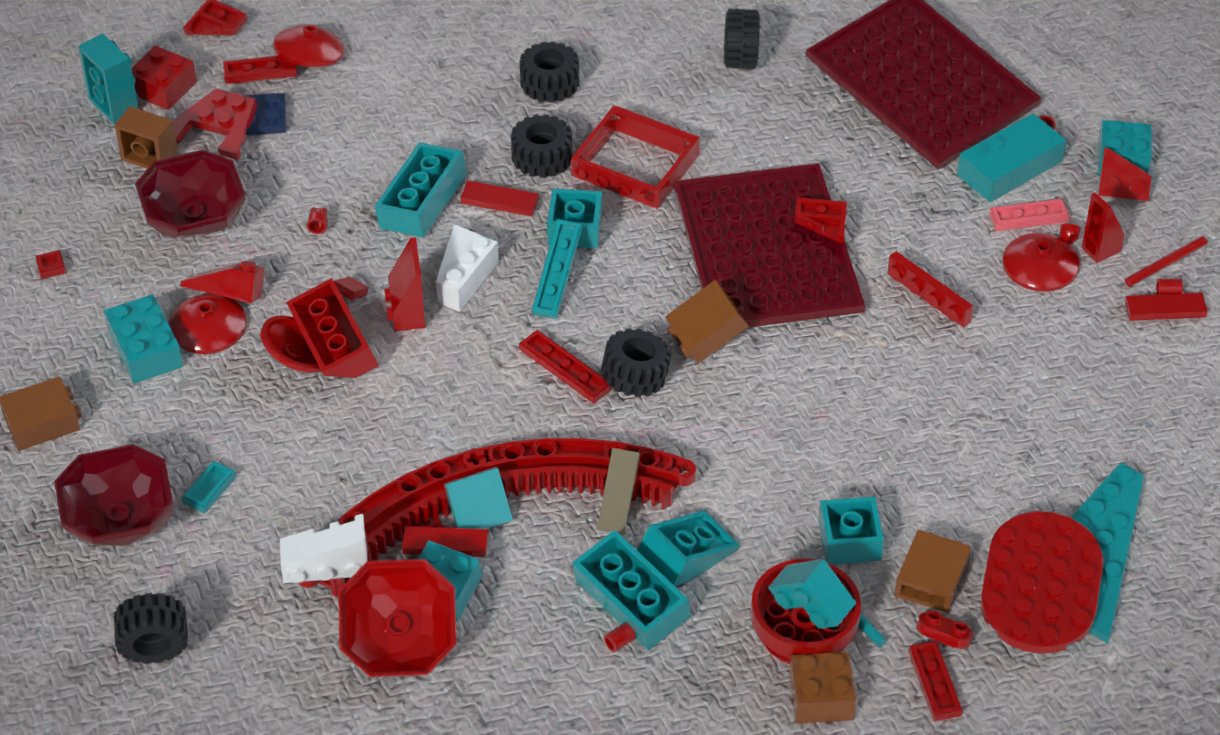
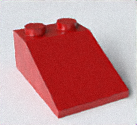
[384,237,425,331]

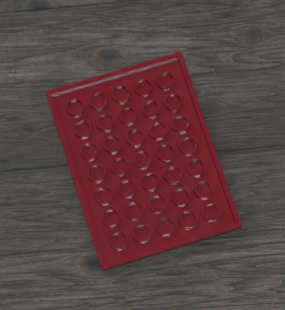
[805,0,1042,170]
[674,163,865,328]

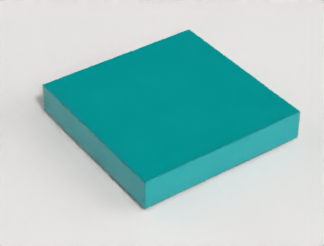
[444,467,513,529]

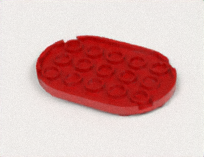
[980,511,1103,653]

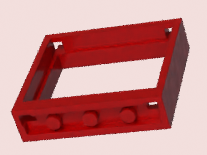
[571,105,700,209]

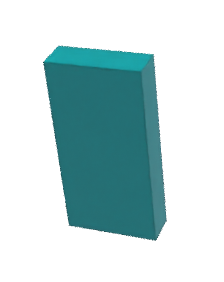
[181,461,237,514]

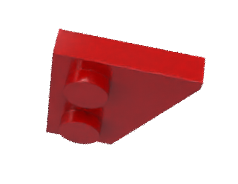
[183,0,248,36]
[1098,148,1152,201]

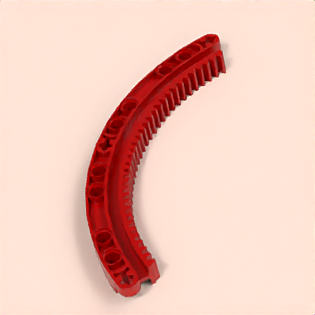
[298,438,696,597]

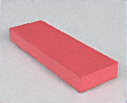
[989,199,1069,231]

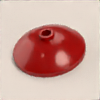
[273,24,344,67]
[1002,233,1079,292]
[168,293,247,354]
[260,316,322,373]

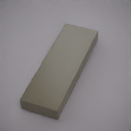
[597,448,640,535]

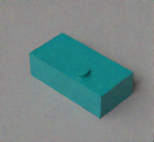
[957,113,1066,203]
[374,142,467,238]
[572,530,691,651]

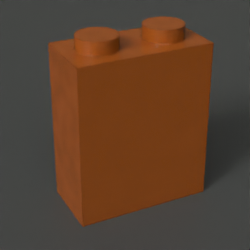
[665,280,749,363]
[0,376,82,451]
[894,530,971,613]

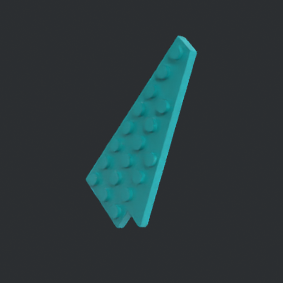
[1067,462,1144,648]

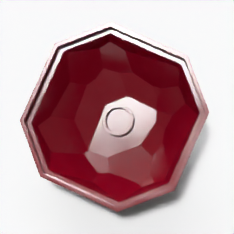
[135,150,246,239]
[54,444,174,546]

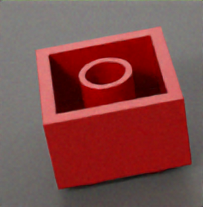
[131,45,197,110]

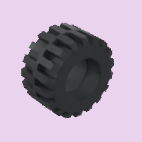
[724,8,760,69]
[519,41,580,103]
[511,114,572,178]
[601,328,671,397]
[114,593,188,664]

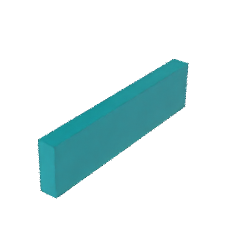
[531,219,583,320]

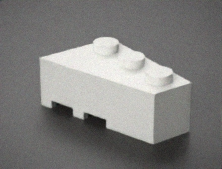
[436,224,499,312]
[280,514,368,583]

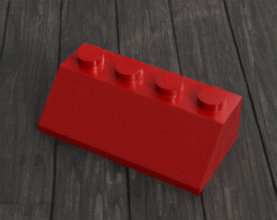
[286,278,379,378]

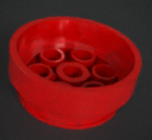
[751,559,861,664]

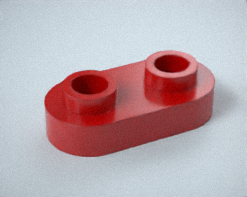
[916,611,973,649]

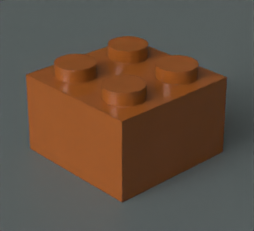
[115,106,178,169]
[789,652,856,724]

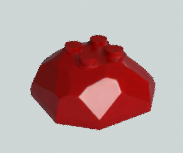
[338,559,456,678]

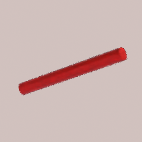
[1125,236,1207,287]

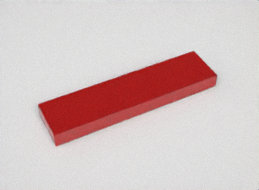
[519,330,612,404]

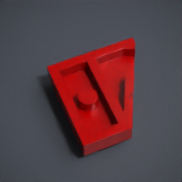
[795,197,847,243]

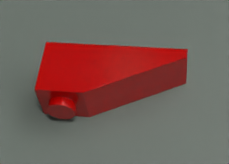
[1081,192,1125,263]
[180,261,265,303]

